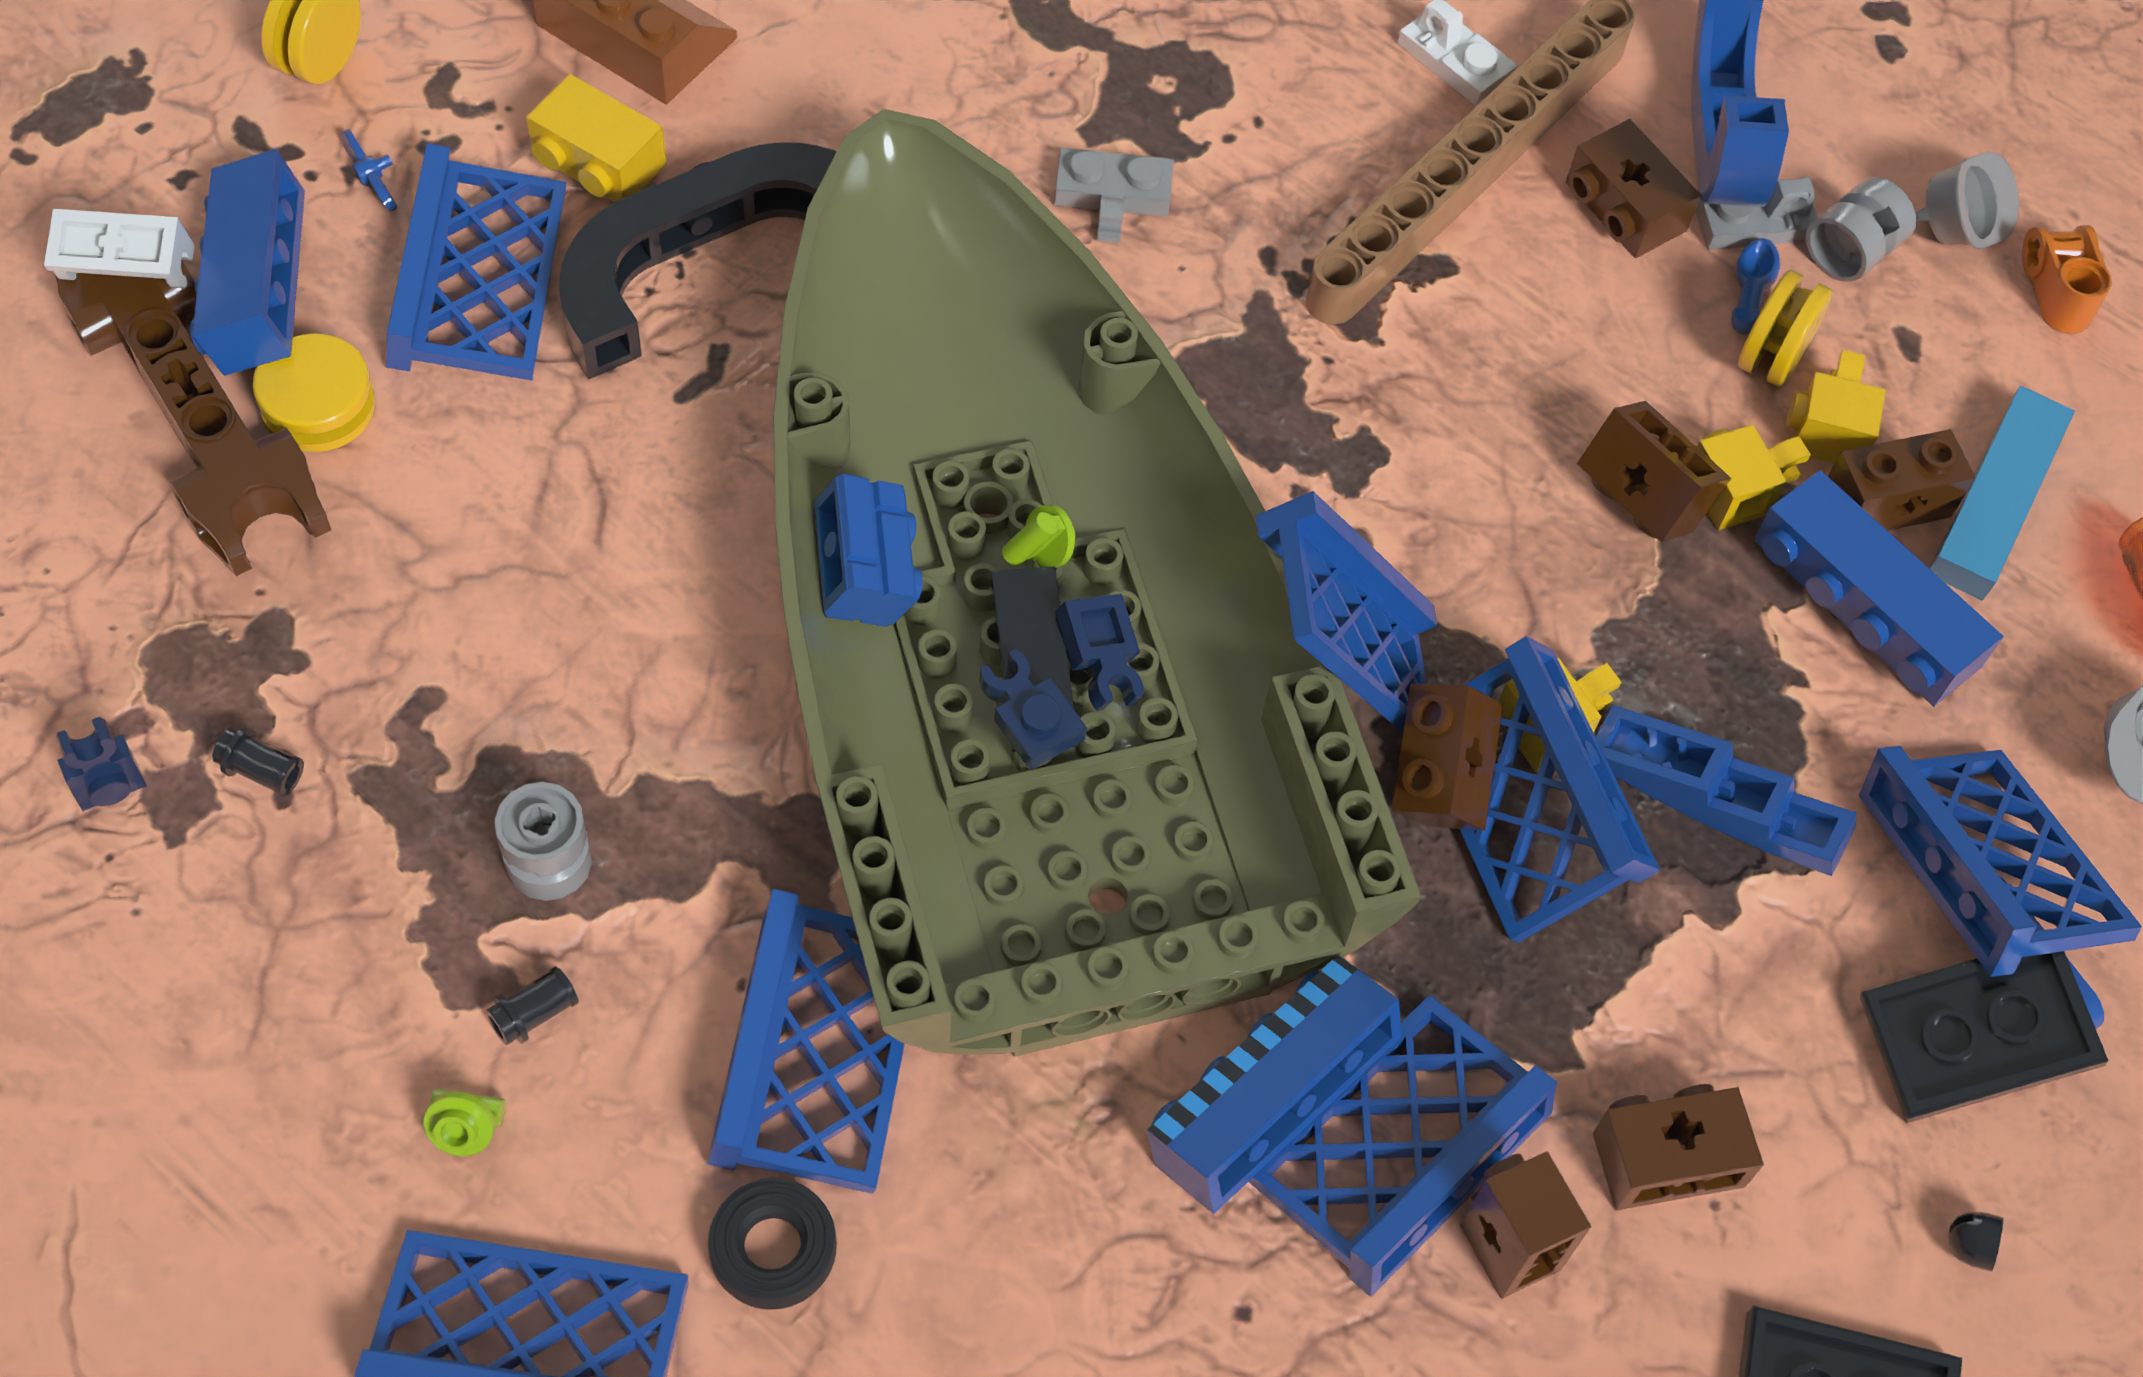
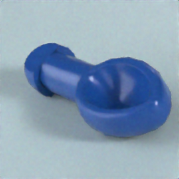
[1731,238,1780,335]

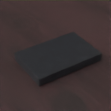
[1860,951,2109,1123]
[1739,1306,1962,1377]

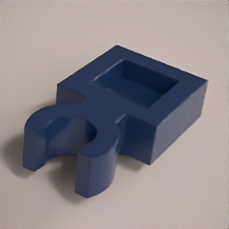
[1055,593,1144,711]
[979,649,1087,771]
[56,717,147,811]

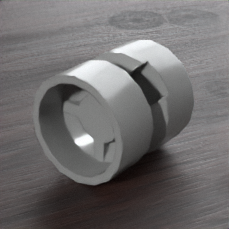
[1806,177,1916,282]
[494,782,592,901]

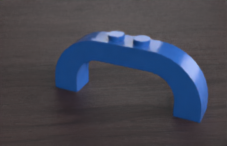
[1691,0,1789,207]

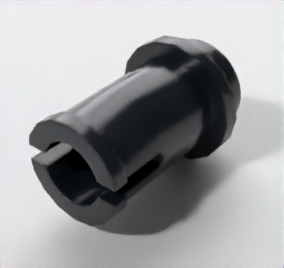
[212,727,304,797]
[485,966,579,1045]

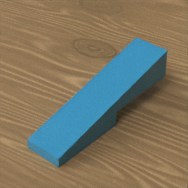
[1929,385,2075,601]

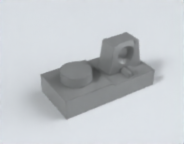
[1695,177,1817,250]

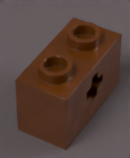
[1565,119,1701,259]
[1576,401,1732,542]
[1827,429,1976,531]
[1392,684,1503,831]
[1592,1084,1764,1210]
[1460,1151,1592,1299]

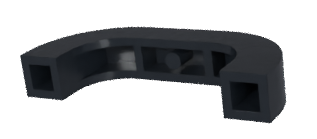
[559,142,837,380]

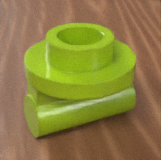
[1002,505,1075,568]
[423,1089,505,1156]

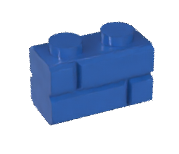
[814,474,923,627]

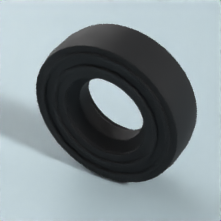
[708,1178,837,1310]

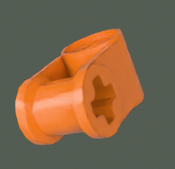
[2022,225,2112,334]

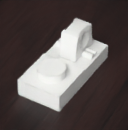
[1397,0,1518,106]

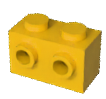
[526,74,667,203]

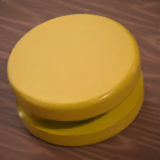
[261,0,361,85]
[1738,270,1833,387]
[253,333,375,452]

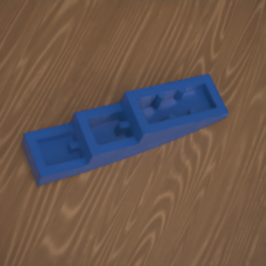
[1596,705,1856,876]

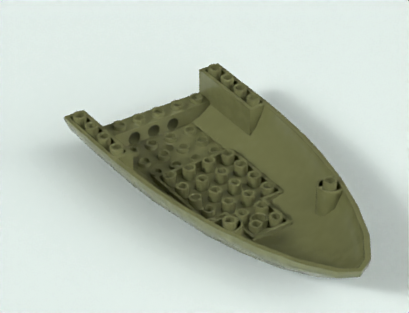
[773,109,1422,1057]

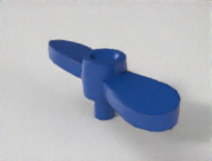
[340,129,398,211]

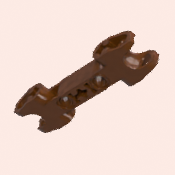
[54,260,331,576]

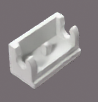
[44,209,195,288]

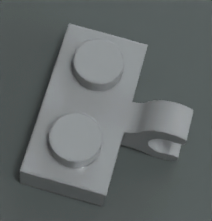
[1055,147,1174,243]

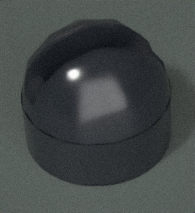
[1949,1212,2004,1272]

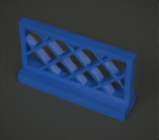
[386,143,567,381]
[1256,491,1438,733]
[1460,636,1661,943]
[1859,746,2142,977]
[707,889,905,1194]
[1249,995,1557,1297]
[354,1230,689,1377]

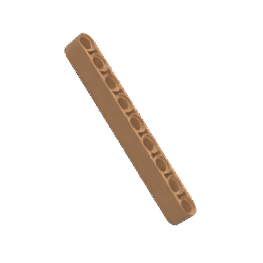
[1306,0,1636,325]

